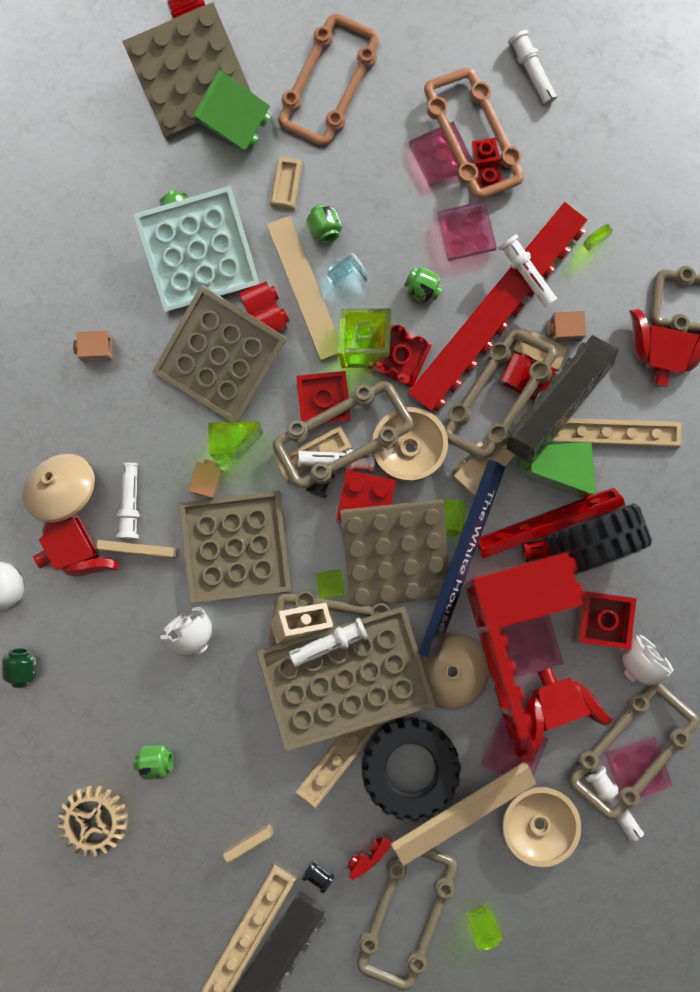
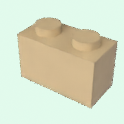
[270,603,333,645]

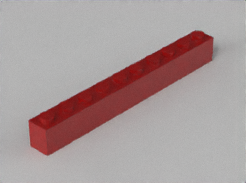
[407,201,588,413]

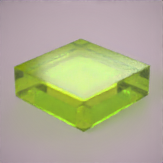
[583,224,613,252]
[316,569,345,598]

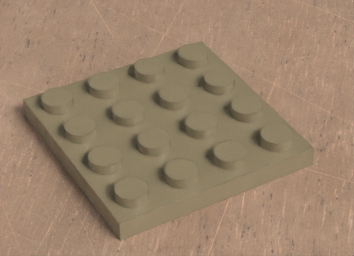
[122,2,252,138]
[152,285,288,425]
[179,491,292,604]
[340,499,449,606]

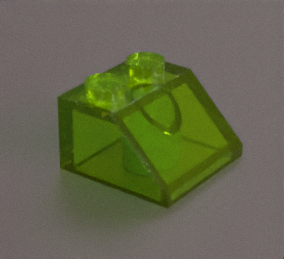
[338,308,391,368]
[208,421,263,464]

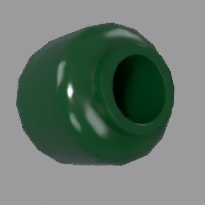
[2,648,36,688]

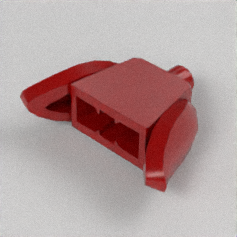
[629,309,700,387]
[33,514,119,577]
[525,667,613,751]

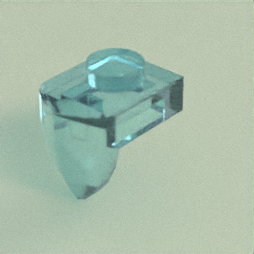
[328,253,368,286]

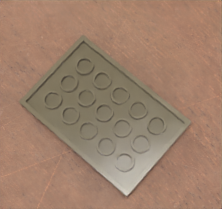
[257,606,435,752]

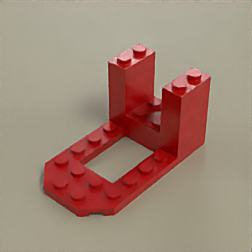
[464,552,585,764]

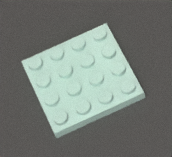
[133,186,260,312]

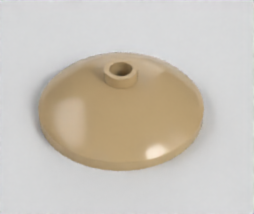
[372,407,448,481]
[23,454,95,523]
[418,633,489,709]
[503,787,581,867]

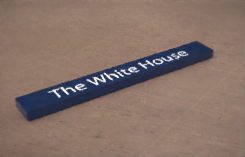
[419,459,506,659]

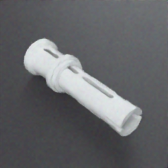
[508,30,557,105]
[498,234,557,307]
[297,449,375,473]
[116,462,140,540]
[289,617,369,667]
[585,766,644,842]

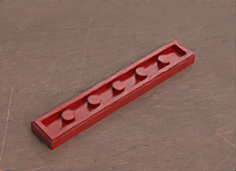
[477,488,625,558]

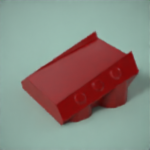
[364,322,432,387]

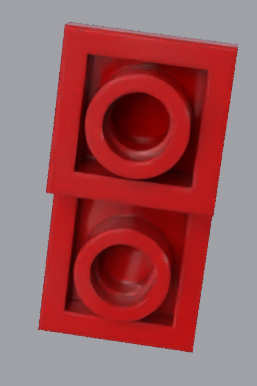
[471,138,503,189]
[347,833,393,880]

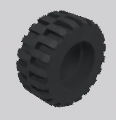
[546,503,652,575]
[361,717,461,821]

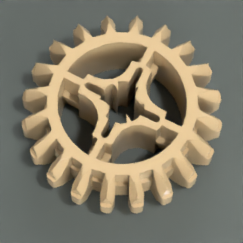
[57,785,128,857]

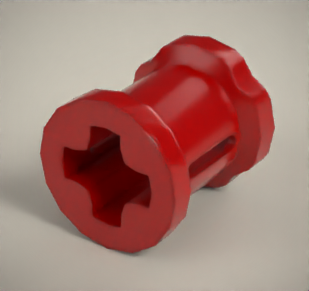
[522,538,551,562]

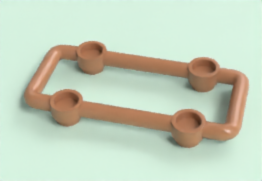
[278,14,380,146]
[424,68,524,199]

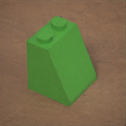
[193,70,271,151]
[519,442,596,498]

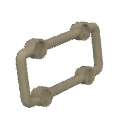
[650,266,700,333]
[445,330,557,459]
[273,381,413,488]
[268,591,410,647]
[570,684,699,820]
[357,849,457,990]

